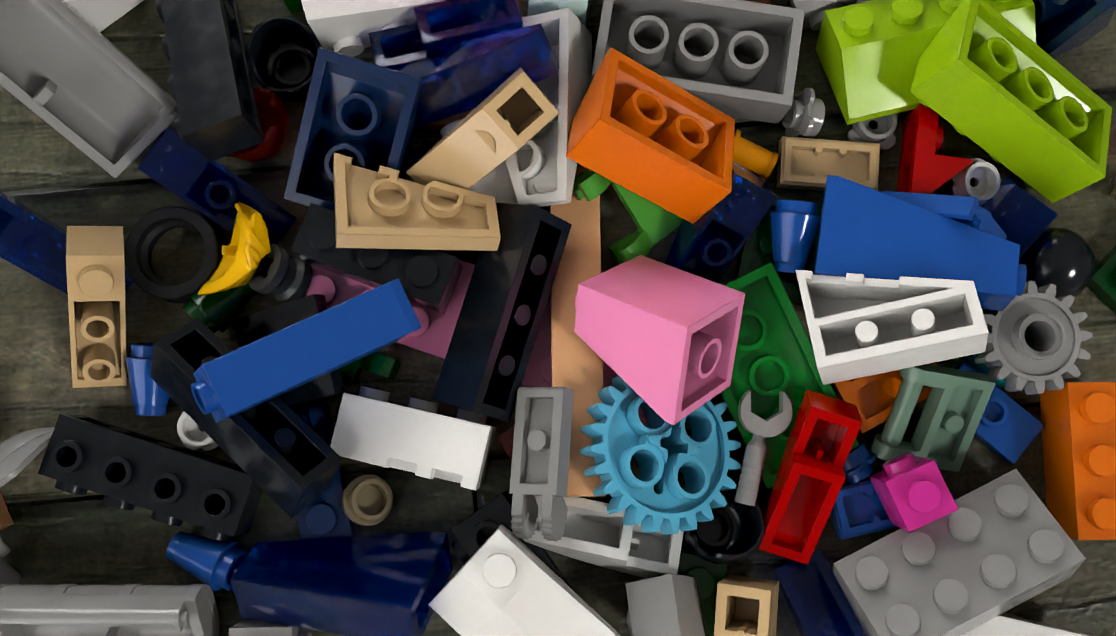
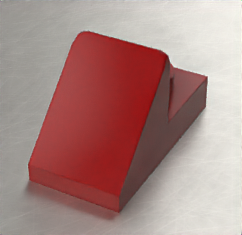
[896,104,973,194]

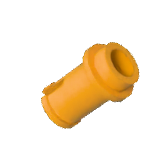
[733,129,779,182]

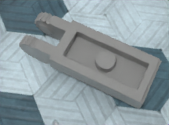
[509,387,574,541]

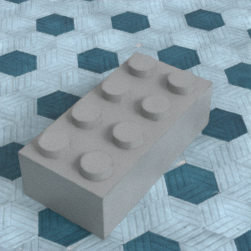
[591,0,805,124]
[831,469,1086,636]

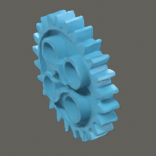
[580,376,741,535]

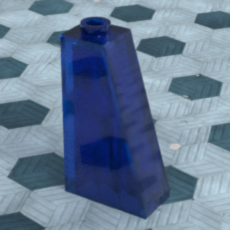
[230,531,453,636]

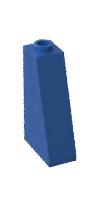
[813,175,1027,311]
[191,278,422,423]

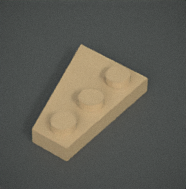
[333,153,501,251]

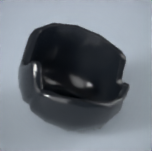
[245,16,322,98]
[1016,227,1096,299]
[684,489,766,564]

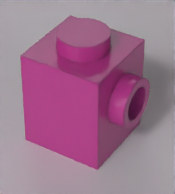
[869,453,959,532]

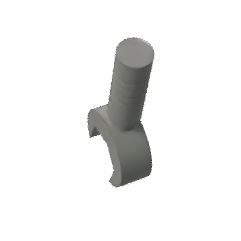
[735,390,793,506]

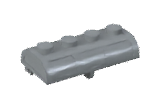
[0,0,179,179]
[0,583,221,636]

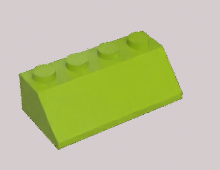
[815,0,1036,125]
[910,0,1112,204]

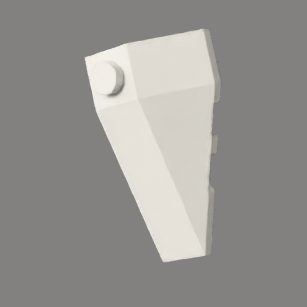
[478,7,592,207]

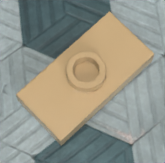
[776,136,880,192]

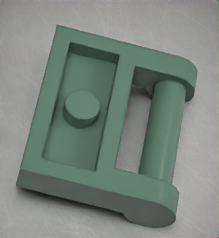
[870,364,996,472]

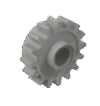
[974,281,1093,395]

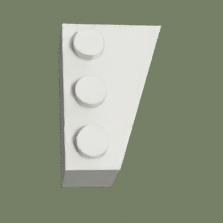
[301,0,465,57]
[330,386,496,491]

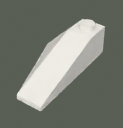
[428,524,621,636]

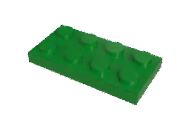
[720,262,860,489]

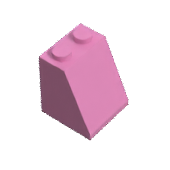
[574,255,745,425]

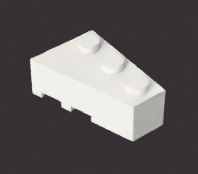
[795,270,989,385]

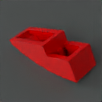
[758,390,862,565]

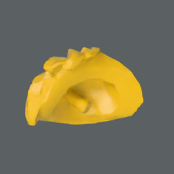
[197,202,271,295]

